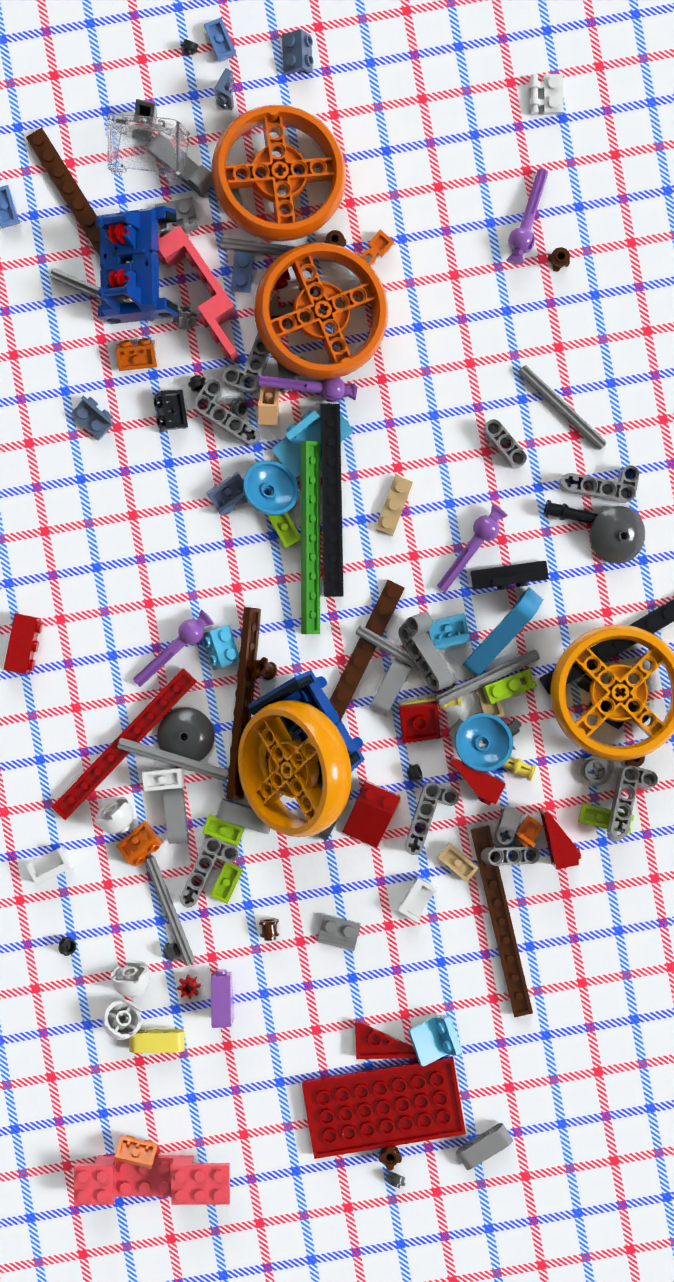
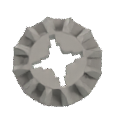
[580,756,611,786]

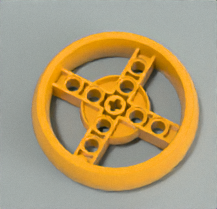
[550,624,674,761]
[238,700,352,837]

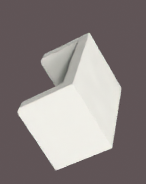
[142,767,185,792]
[26,845,74,886]
[398,875,438,923]

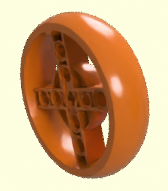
[211,105,346,241]
[254,242,388,379]

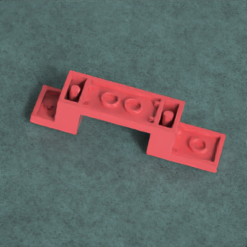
[156,225,239,363]
[74,1155,230,1205]

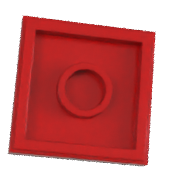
[399,701,441,743]

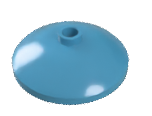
[243,461,299,516]
[455,713,513,772]

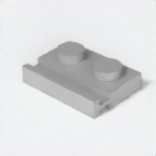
[317,914,361,951]

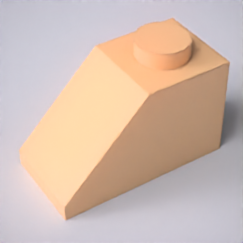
[258,386,280,426]

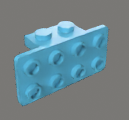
[272,403,353,478]

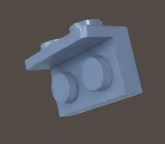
[214,68,235,110]
[70,395,115,440]

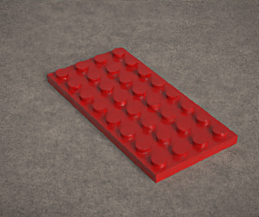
[302,1056,466,1159]

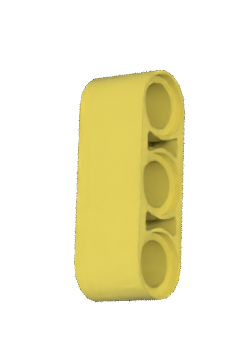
[129,1029,185,1053]

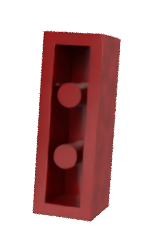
[3,613,43,674]

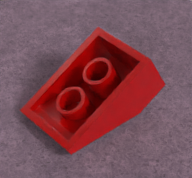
[449,756,506,806]
[342,780,401,848]
[539,807,581,870]

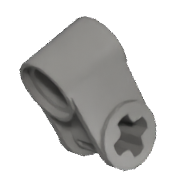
[495,806,523,845]

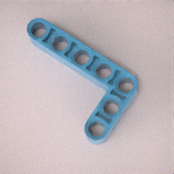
[462,587,544,677]

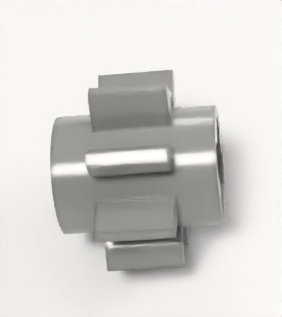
[173,305,197,330]

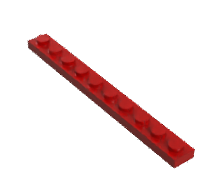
[51,668,197,820]

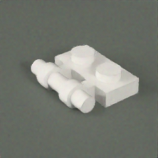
[528,74,564,115]

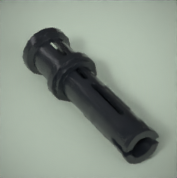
[543,500,598,524]

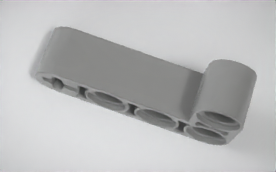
[147,133,213,197]
[222,333,270,394]
[194,379,260,446]
[559,465,640,503]
[398,612,454,691]
[607,765,658,841]
[405,781,459,855]
[180,836,240,908]

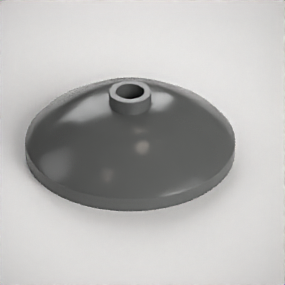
[590,506,645,564]
[157,707,215,761]

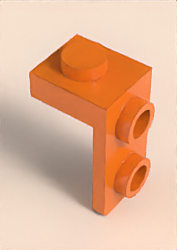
[515,815,544,847]

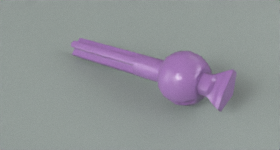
[506,168,548,265]
[257,375,357,403]
[437,504,508,592]
[133,609,214,687]

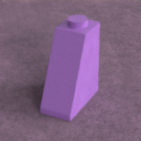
[211,969,234,1028]

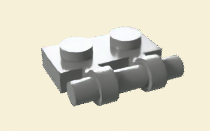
[155,197,198,237]

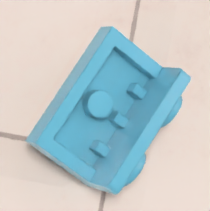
[429,613,471,650]
[202,625,239,670]

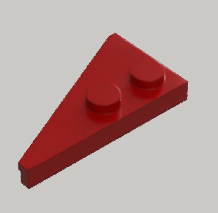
[355,1021,417,1059]

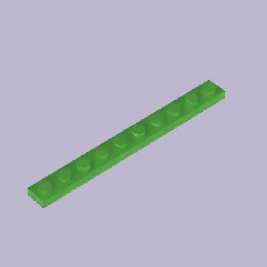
[301,441,320,634]

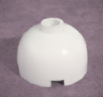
[94,797,134,834]
[111,961,151,998]
[103,999,143,1040]

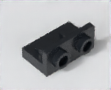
[154,390,188,432]

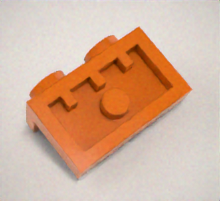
[115,338,157,371]
[116,821,164,866]
[114,1135,158,1169]

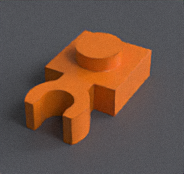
[362,229,395,266]

